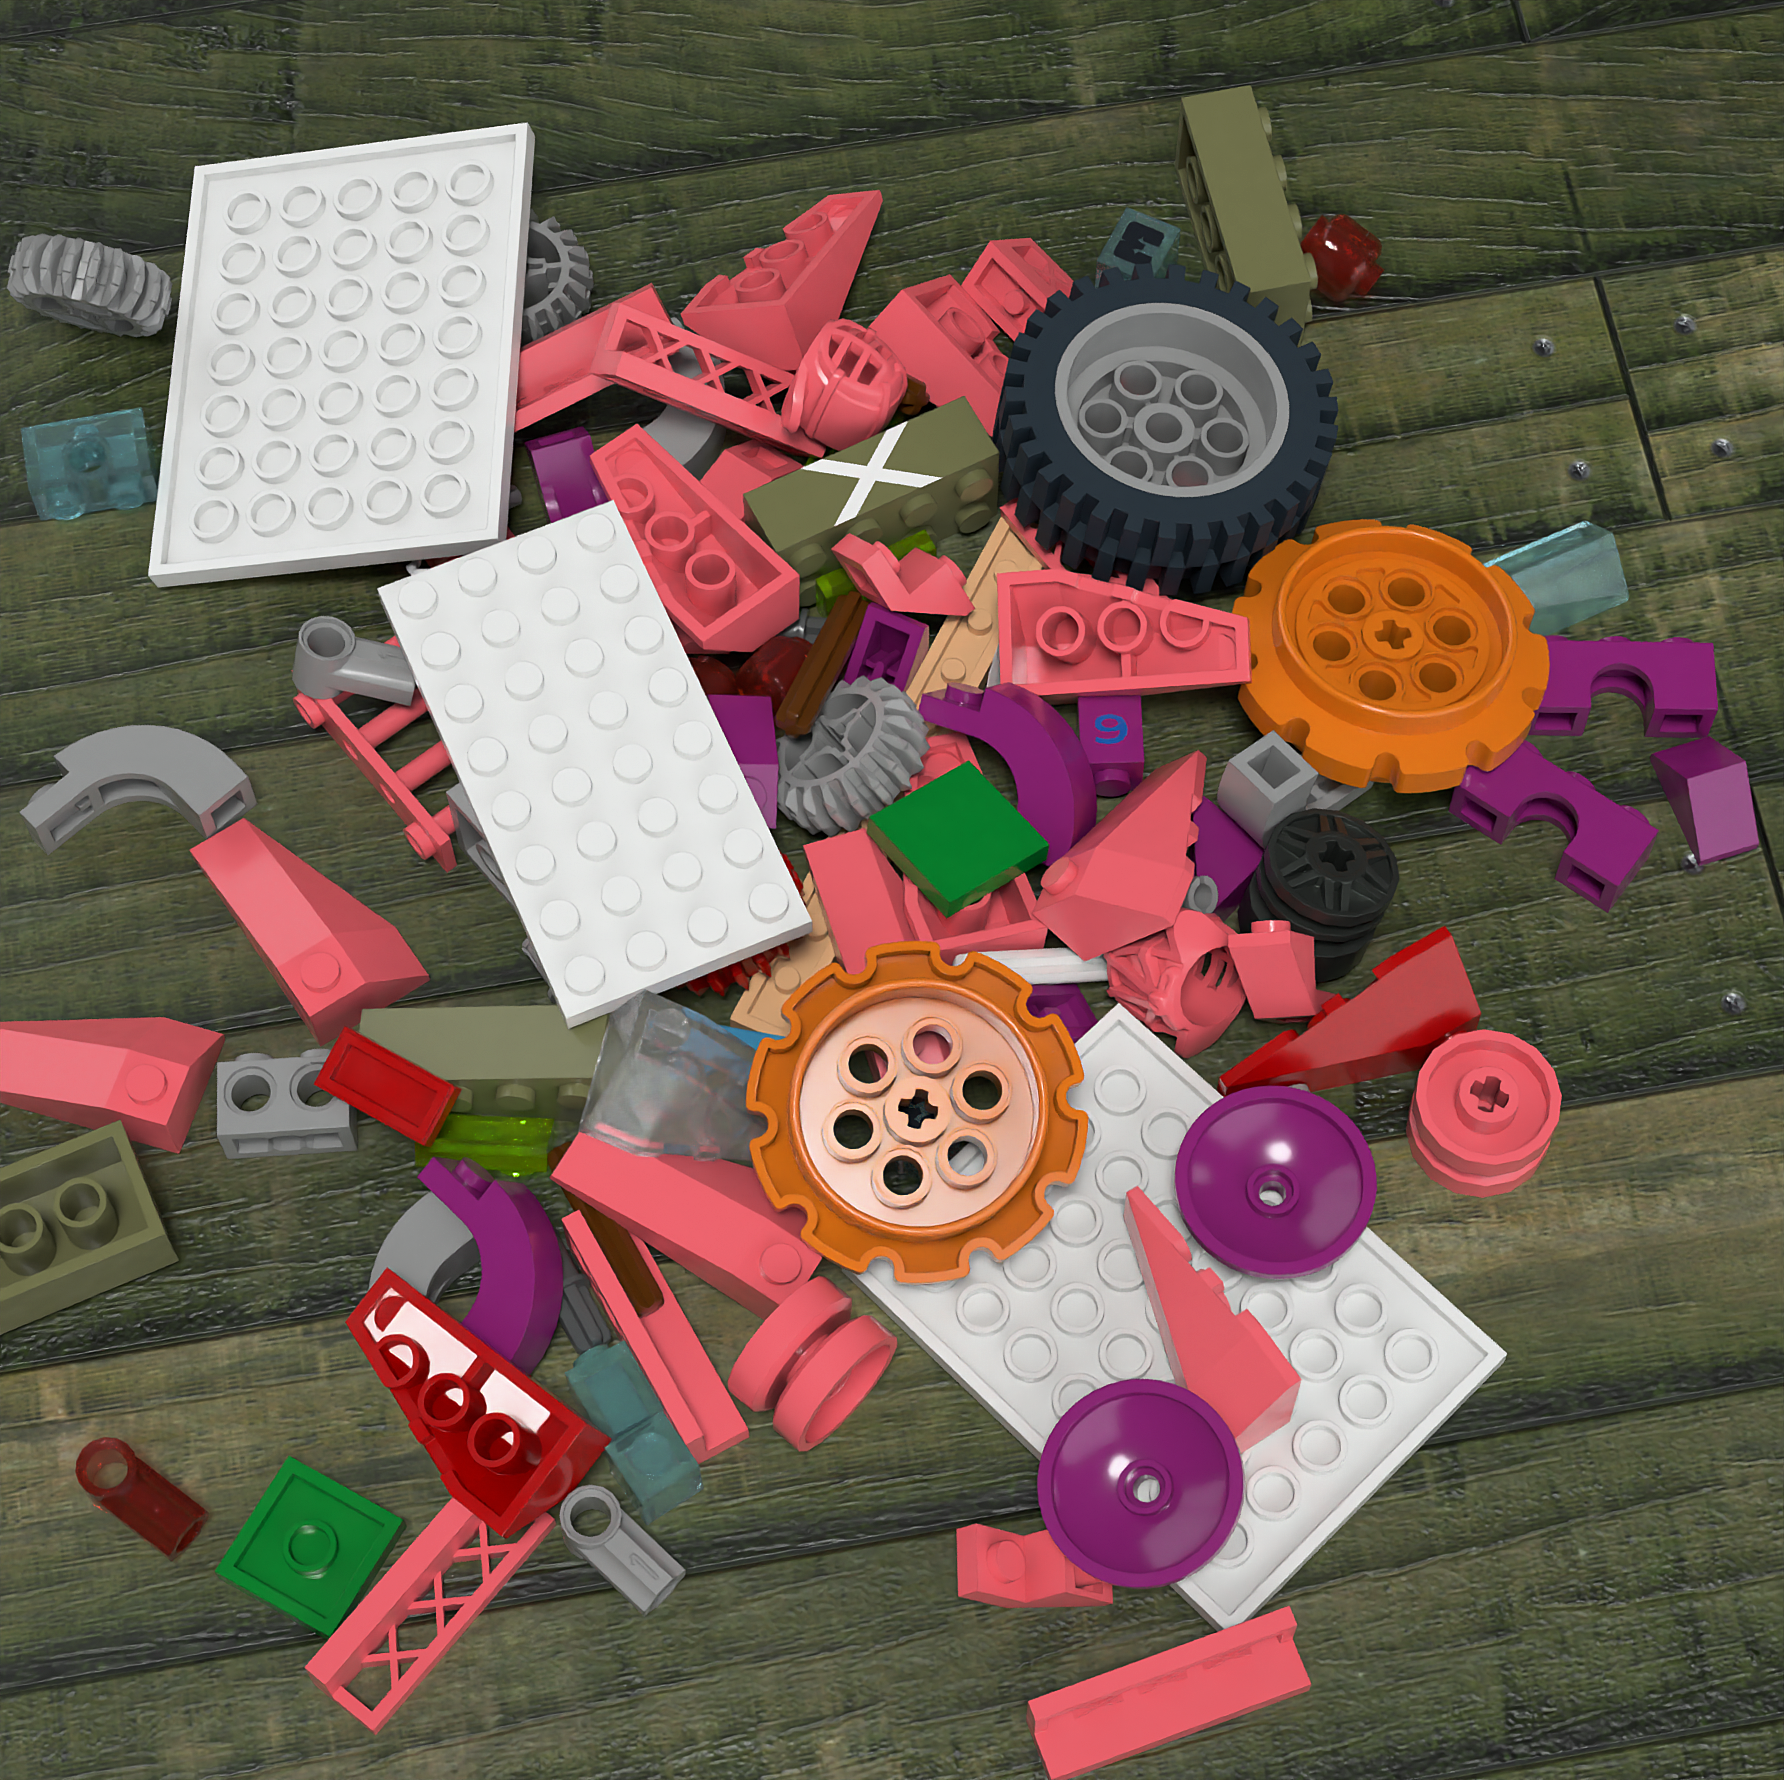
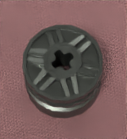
[1237,808,1400,982]

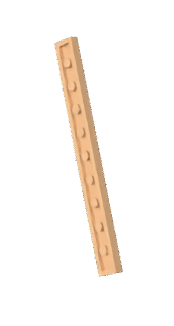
[730,517,1055,1037]

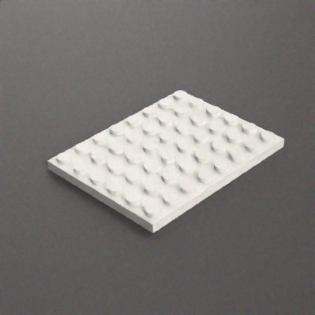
[148,122,535,588]
[842,1003,1507,1631]

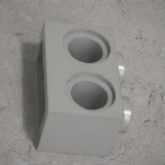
[217,1049,358,1159]

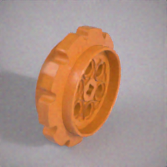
[1232,519,1550,793]
[745,941,1089,1285]

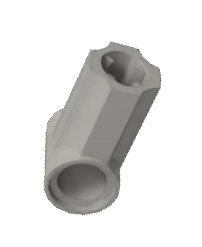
[292,616,416,706]
[559,1485,686,1617]

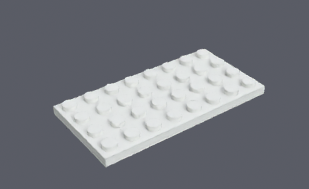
[377,500,813,1029]

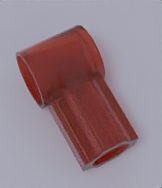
[75,1437,209,1562]

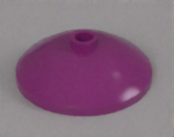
[1174,1086,1377,1279]
[1037,1379,1245,1589]

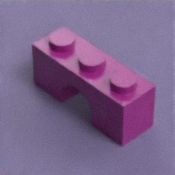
[1528,635,1718,738]
[1448,740,1659,913]

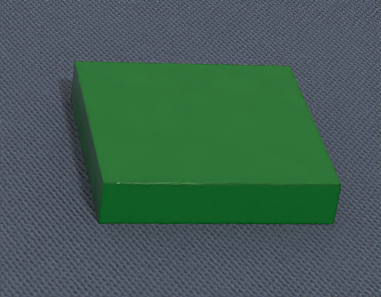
[866,760,1050,918]
[214,1456,406,1640]

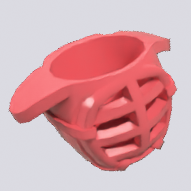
[781,318,908,451]
[1103,907,1247,1059]

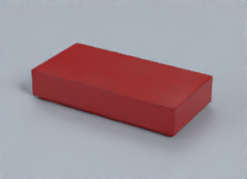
[314,1026,462,1147]

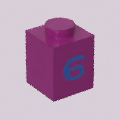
[1076,695,1144,797]

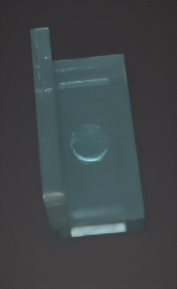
[1483,521,1629,636]

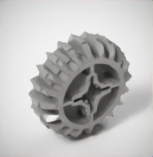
[520,209,594,348]
[7,233,173,338]
[776,675,930,837]

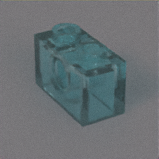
[21,407,159,521]

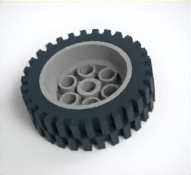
[992,263,1338,595]

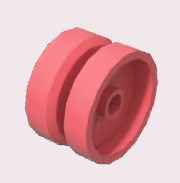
[1406,1029,1562,1198]
[727,1276,897,1452]

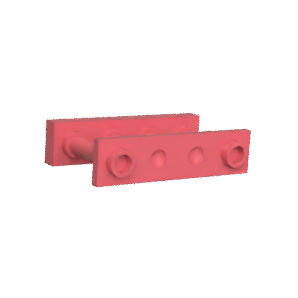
[291,636,457,873]

